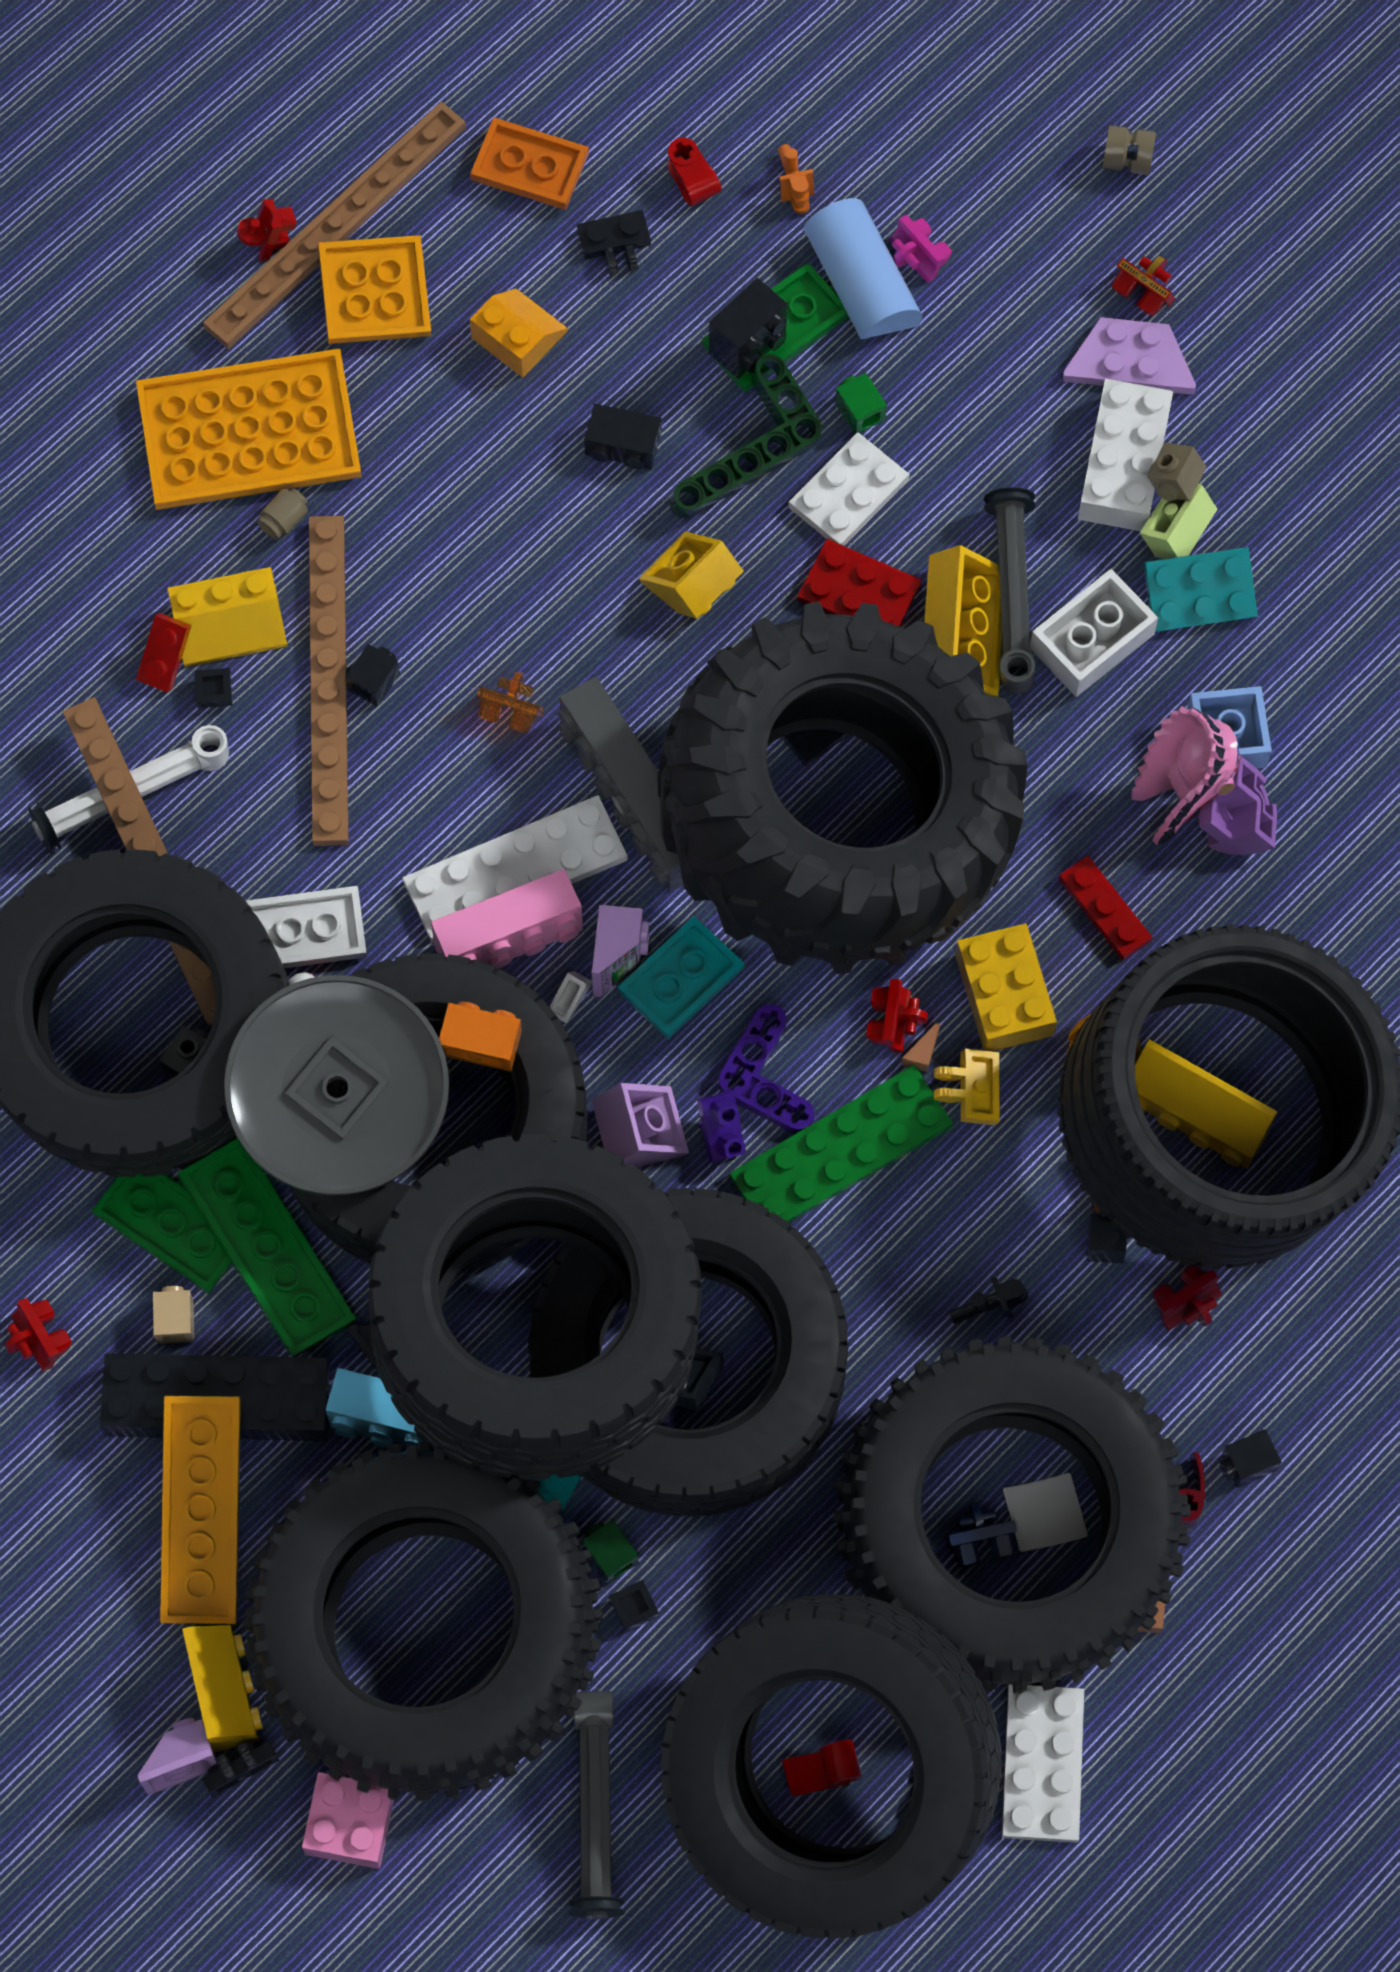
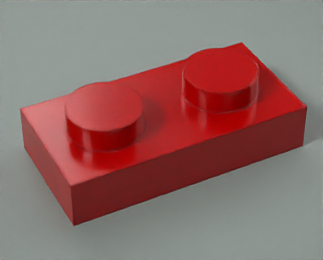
[136,613,192,693]

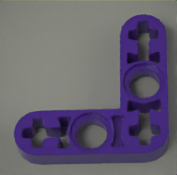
[719,1004,815,1134]

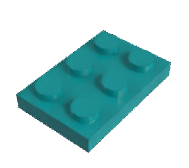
[1143,547,1258,632]
[617,916,745,1040]

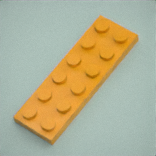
[160,1396,241,1624]

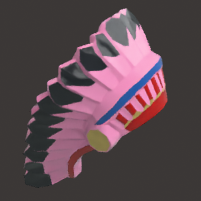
[1131,706,1241,846]

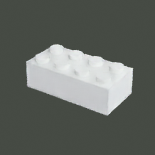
[1078,378,1173,531]

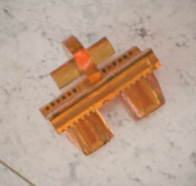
[477,671,545,734]

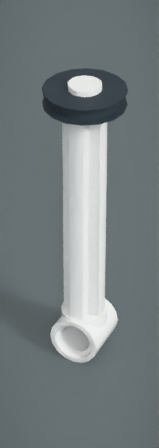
[28,725,229,854]

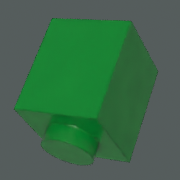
[835,373,887,434]

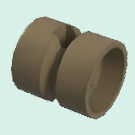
[1102,125,1156,176]

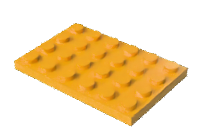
[136,349,362,510]

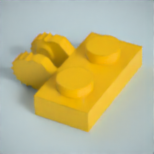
[934,1048,1000,1126]

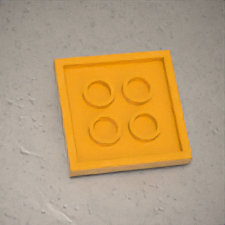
[318,235,431,344]

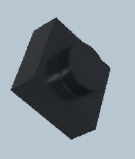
[195,668,233,708]
[609,1580,659,1632]

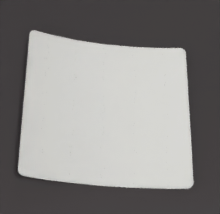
[1003,1473,1088,1552]

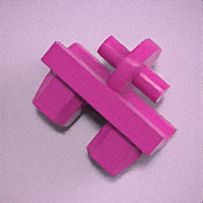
[889,215,952,283]

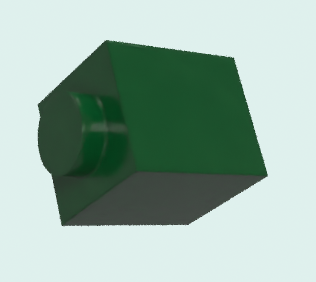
[582,1520,639,1584]

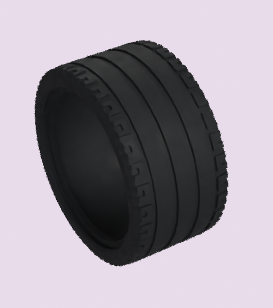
[1057,924,1400,1269]

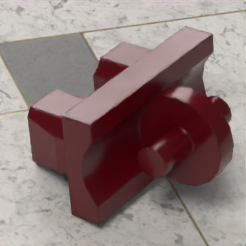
[1152,1264,1222,1332]

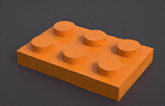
[470,117,589,210]

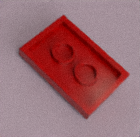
[797,539,922,627]

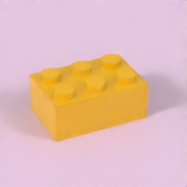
[955,923,1057,1051]

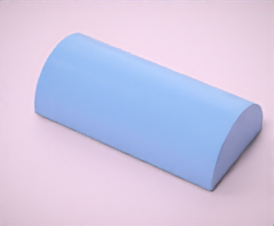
[803,198,922,339]

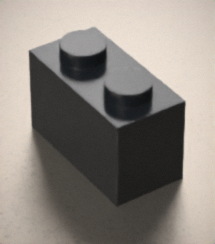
[584,403,662,469]

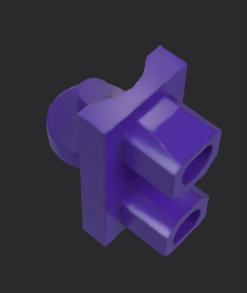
[697,1089,746,1163]

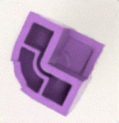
[1198,756,1277,855]

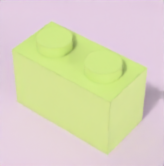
[1140,484,1217,559]

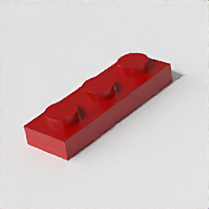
[1058,856,1153,961]

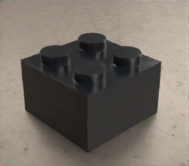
[709,278,788,379]

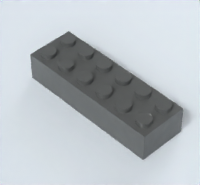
[557,676,683,893]

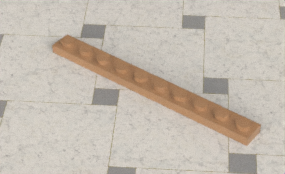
[203,101,466,350]
[309,515,349,846]
[63,697,216,1029]

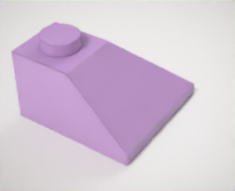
[137,1718,218,1795]

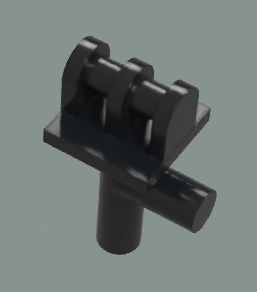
[949,1276,1028,1324]

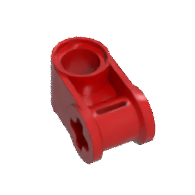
[668,137,722,207]

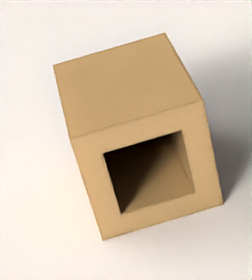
[153,1286,194,1344]

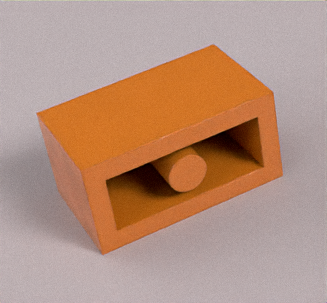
[439,1002,522,1072]

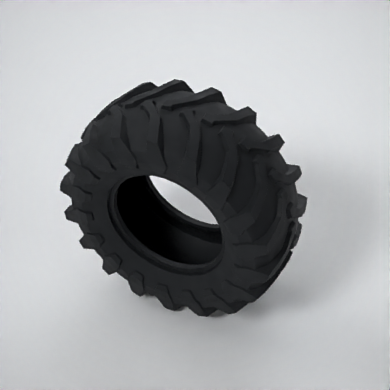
[657,601,1028,974]

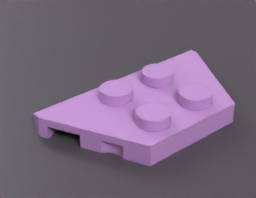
[1062,317,1196,395]

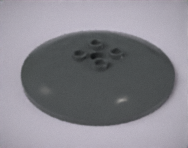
[224,975,449,1196]

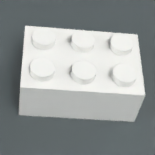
[1030,569,1158,697]

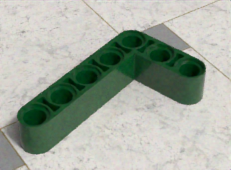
[670,354,822,518]

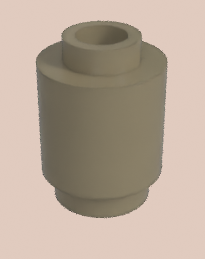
[257,488,308,540]

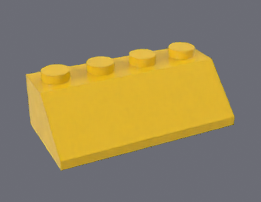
[924,545,1002,697]
[1134,1039,1277,1169]

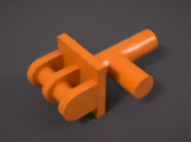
[777,144,815,214]

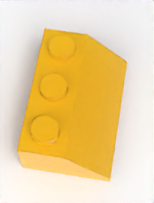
[168,567,288,667]
[182,1625,263,1752]

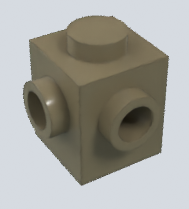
[1147,443,1207,501]

